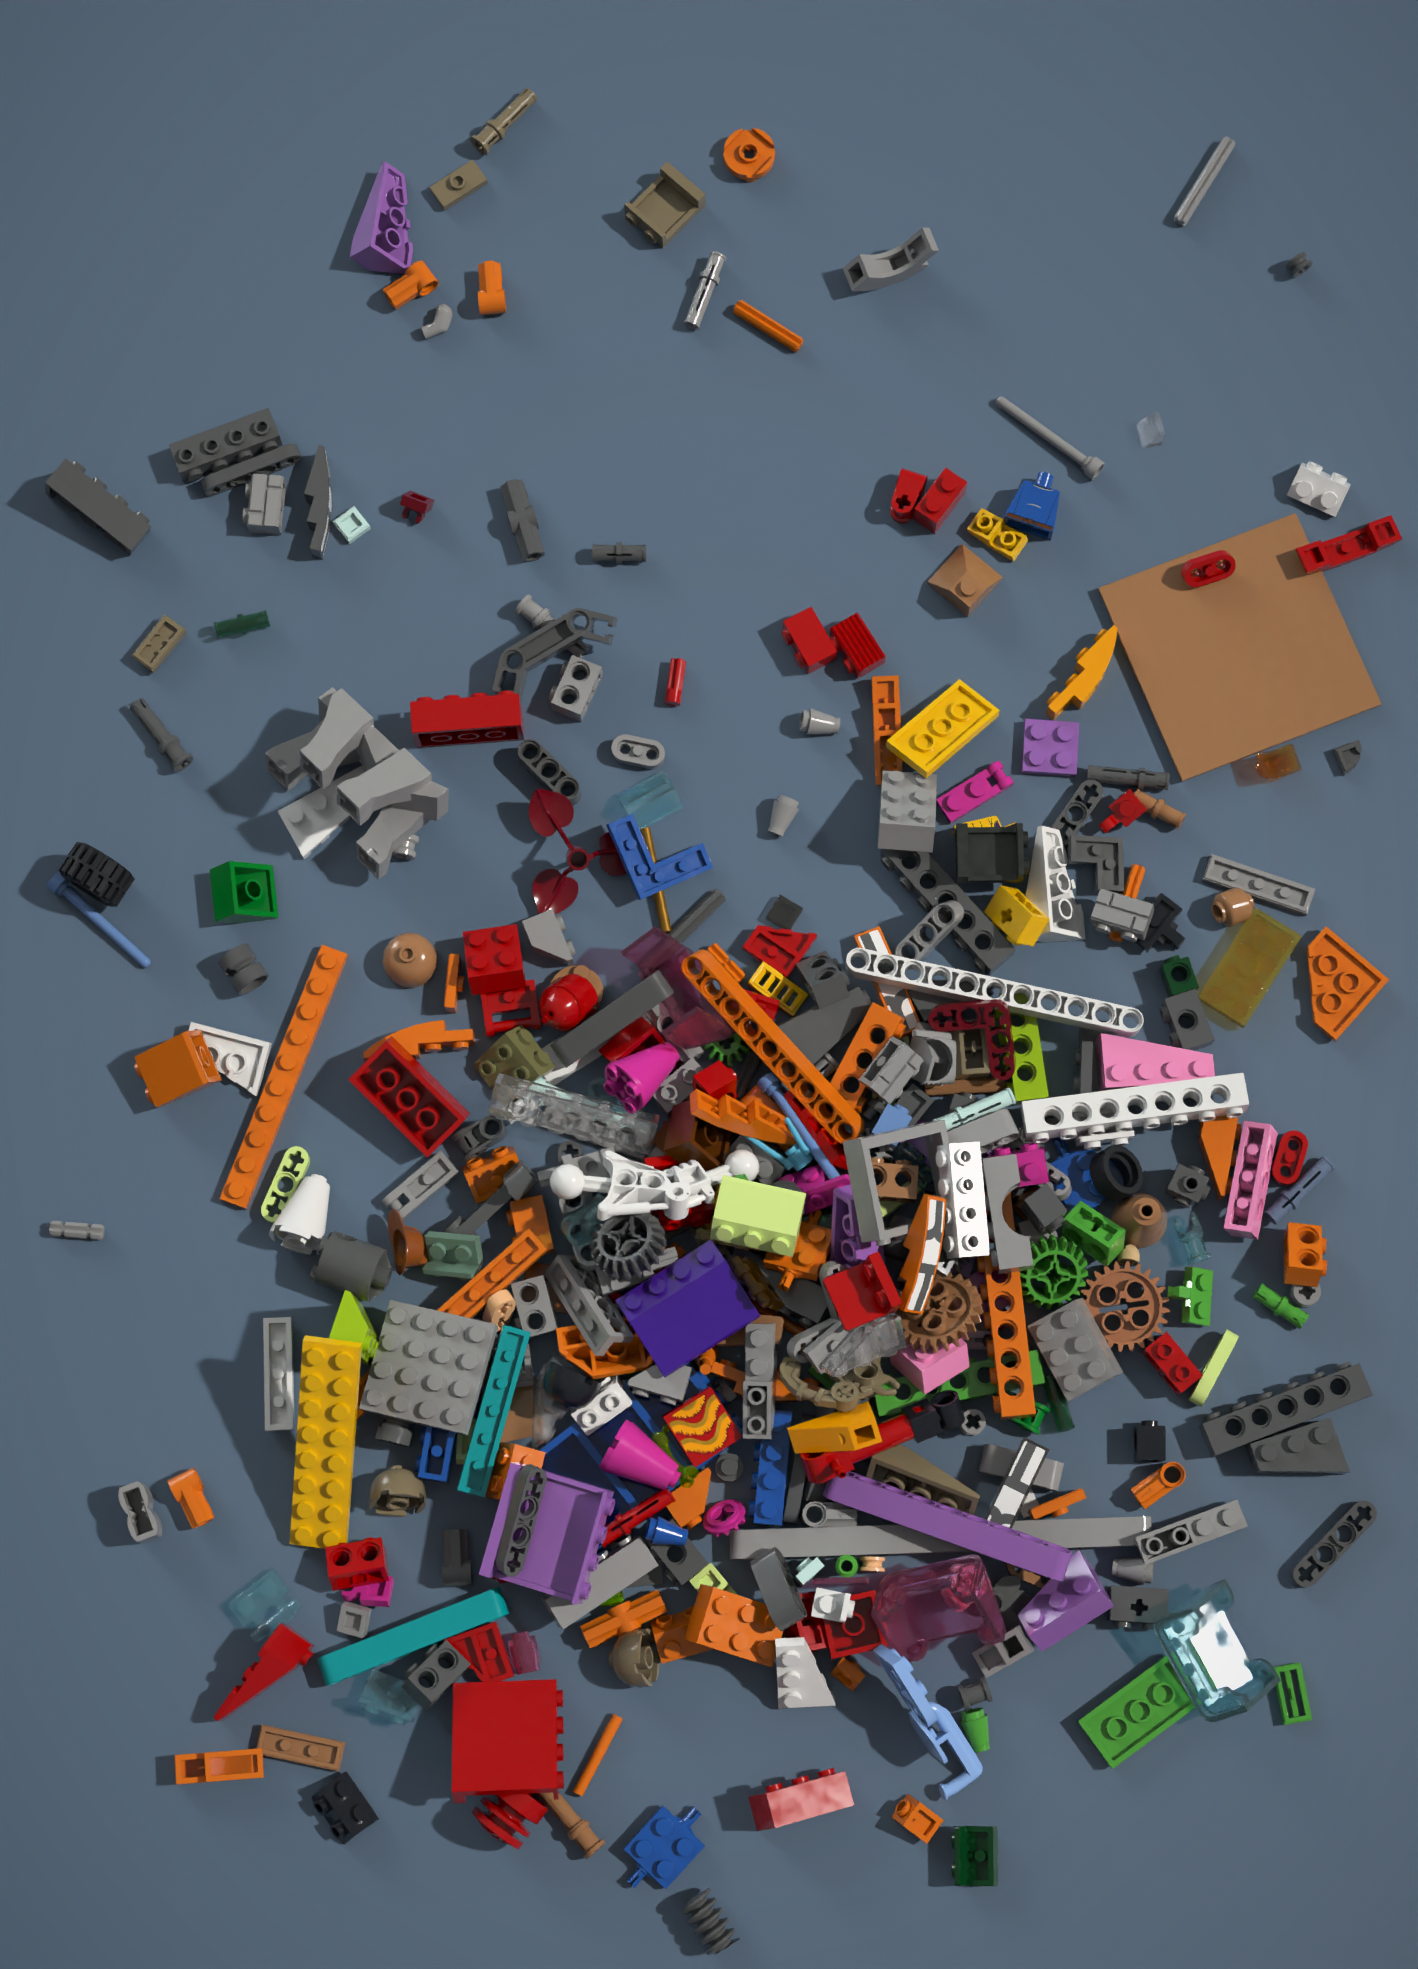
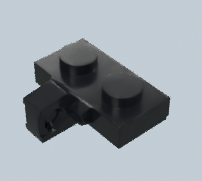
[1135,893,1185,953]

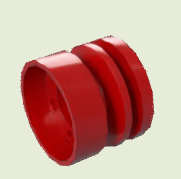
[471,1793,549,1850]

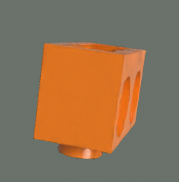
[1283,1222,1327,1287]

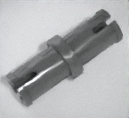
[592,542,646,564]

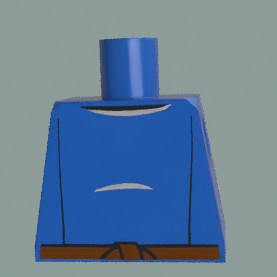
[1004,472,1060,540]

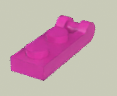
[936,761,1014,824]

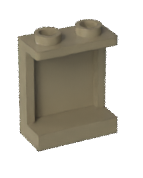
[624,161,706,248]

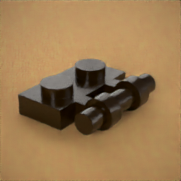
[730,1256,786,1311]

